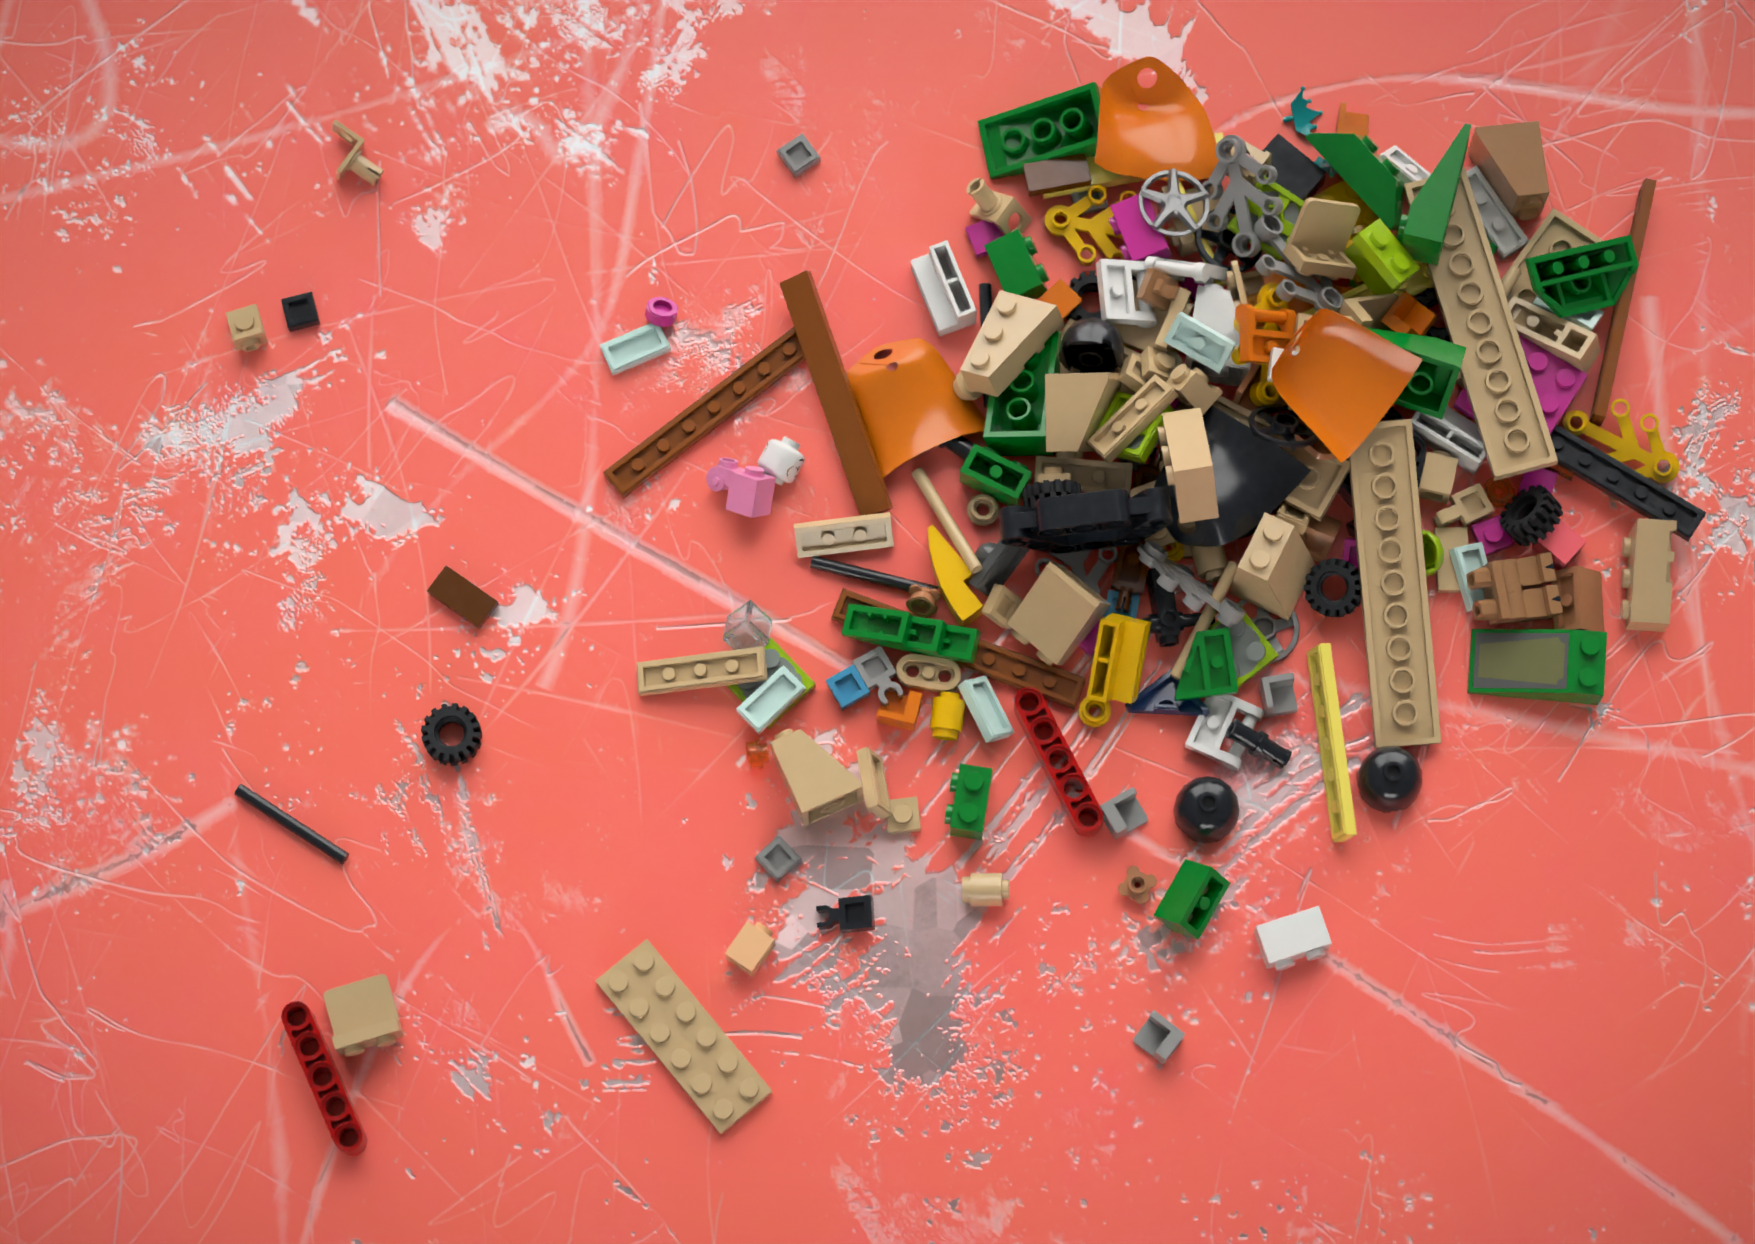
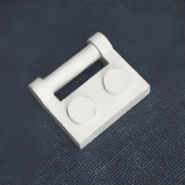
[1144,256,1228,284]
[1096,259,1157,328]
[1184,695,1265,771]

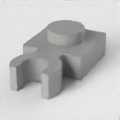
[852,645,903,708]

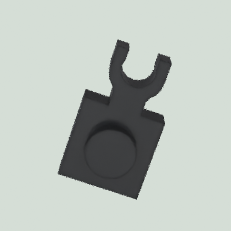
[816,895,875,933]

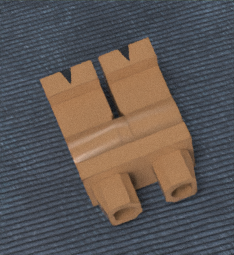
[1466,552,1563,625]

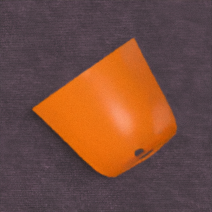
[1271,309,1422,463]

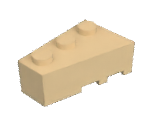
[960,290,1065,397]
[1157,407,1219,524]
[1620,518,1677,632]

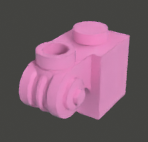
[706,457,776,518]

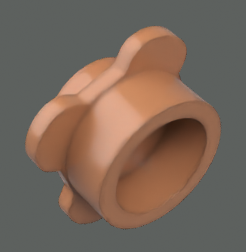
[906,584,940,617]
[1118,866,1157,904]

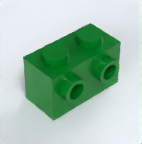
[984,229,1050,299]
[959,444,1032,506]
[944,764,993,840]
[1153,859,1230,940]

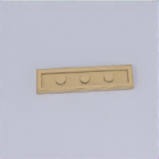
[636,646,768,696]

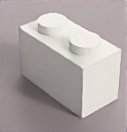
[1254,906,1332,971]

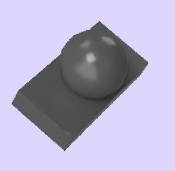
[968,540,1030,597]

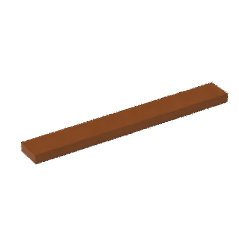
[1589,178,1657,426]
[779,270,893,516]
[603,327,806,499]
[831,588,1086,710]

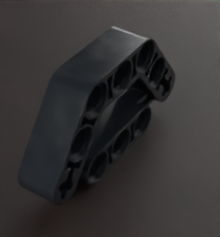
[998,487,1173,554]

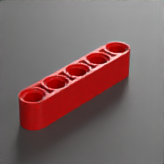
[1014,687,1103,838]
[281,1001,367,1156]

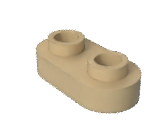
[896,654,961,693]

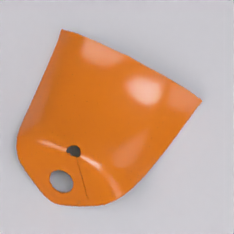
[1094,56,1219,181]
[847,338,986,479]

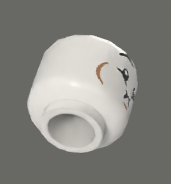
[757,436,805,486]

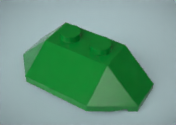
[1305,133,1404,231]
[1525,235,1639,318]

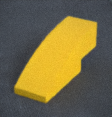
[927,524,983,627]

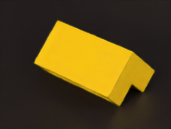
[1086,613,1151,704]

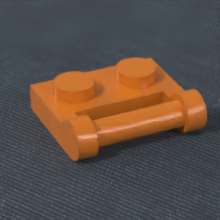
[1235,303,1296,365]

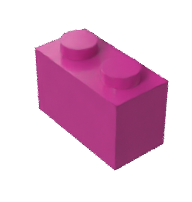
[1108,194,1173,261]

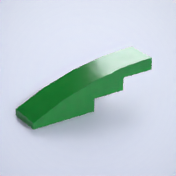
[841,604,981,664]

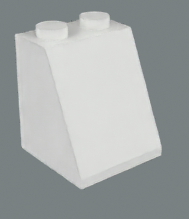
[1185,284,1251,387]

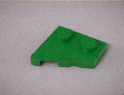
[1174,627,1238,702]

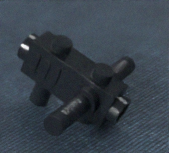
[1141,568,1215,647]

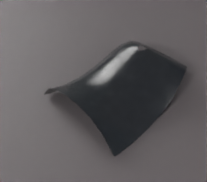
[1154,406,1311,547]

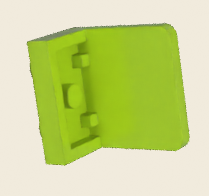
[1344,218,1421,295]

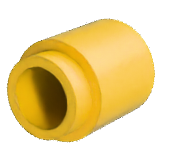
[929,692,965,741]

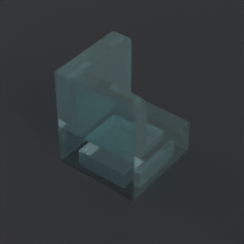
[723,600,772,650]

